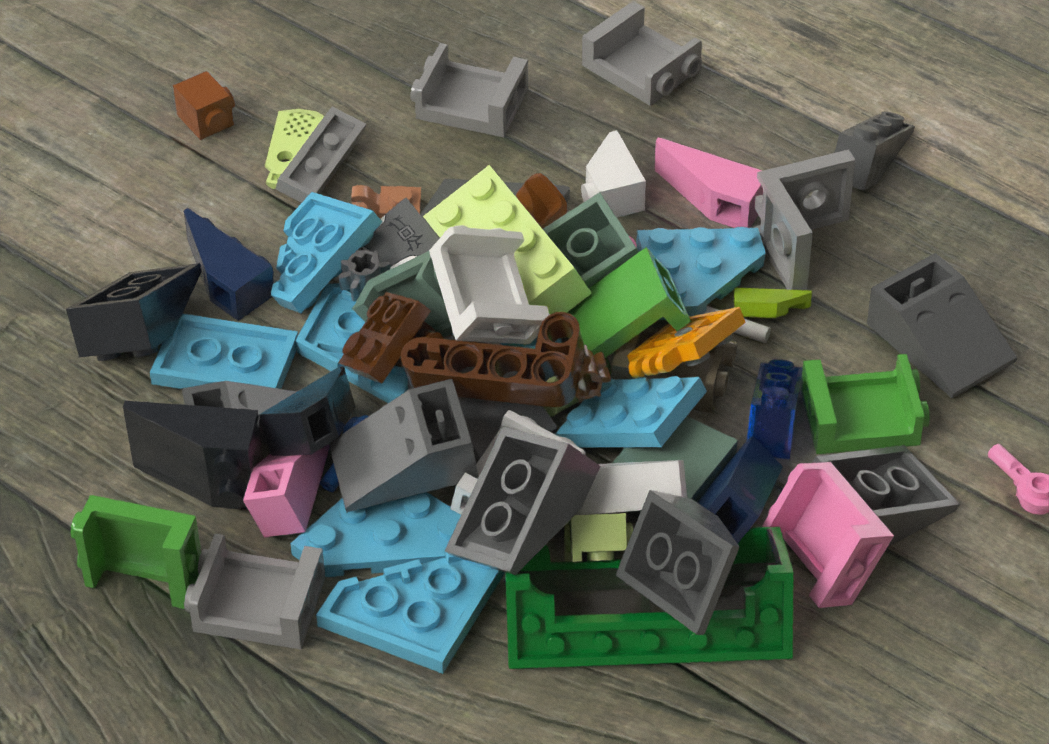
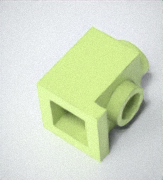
[564,513,633,562]

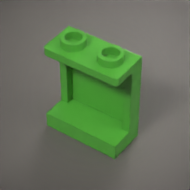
[567,247,691,377]
[800,354,930,454]
[71,495,201,609]

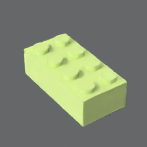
[423,165,592,346]

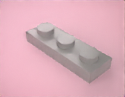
[275,106,366,203]

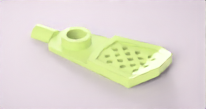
[265,109,324,189]

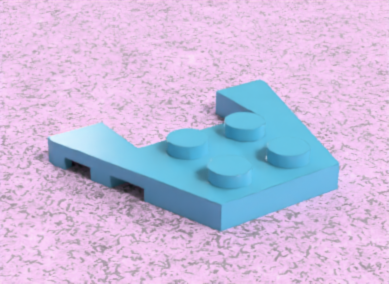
[295,283,408,403]

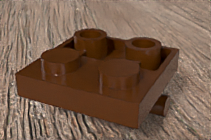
[338,292,444,384]

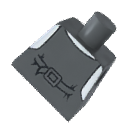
[361,198,440,269]

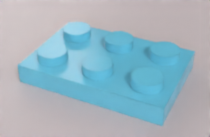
[150,314,298,389]
[555,376,707,448]

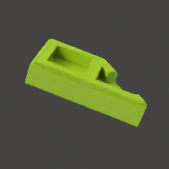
[733,288,812,318]

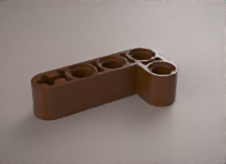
[401,312,585,407]

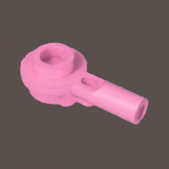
[988,444,1049,515]

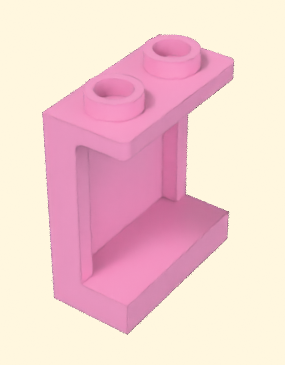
[762,462,894,608]

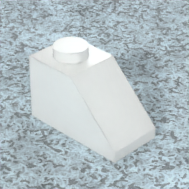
[581,130,646,217]

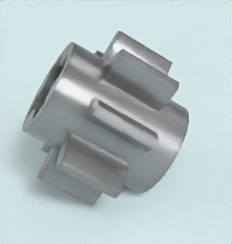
[339,250,390,301]

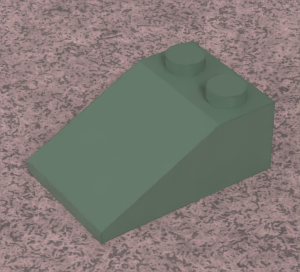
[543,192,639,288]

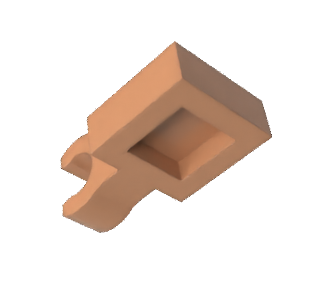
[351,185,421,219]

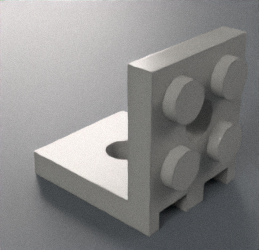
[753,149,855,290]

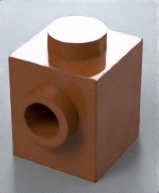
[173,71,235,140]

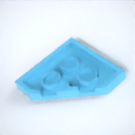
[271,192,382,314]
[636,227,766,320]
[290,492,461,577]
[316,552,505,674]

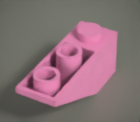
[655,137,763,228]
[243,444,330,538]

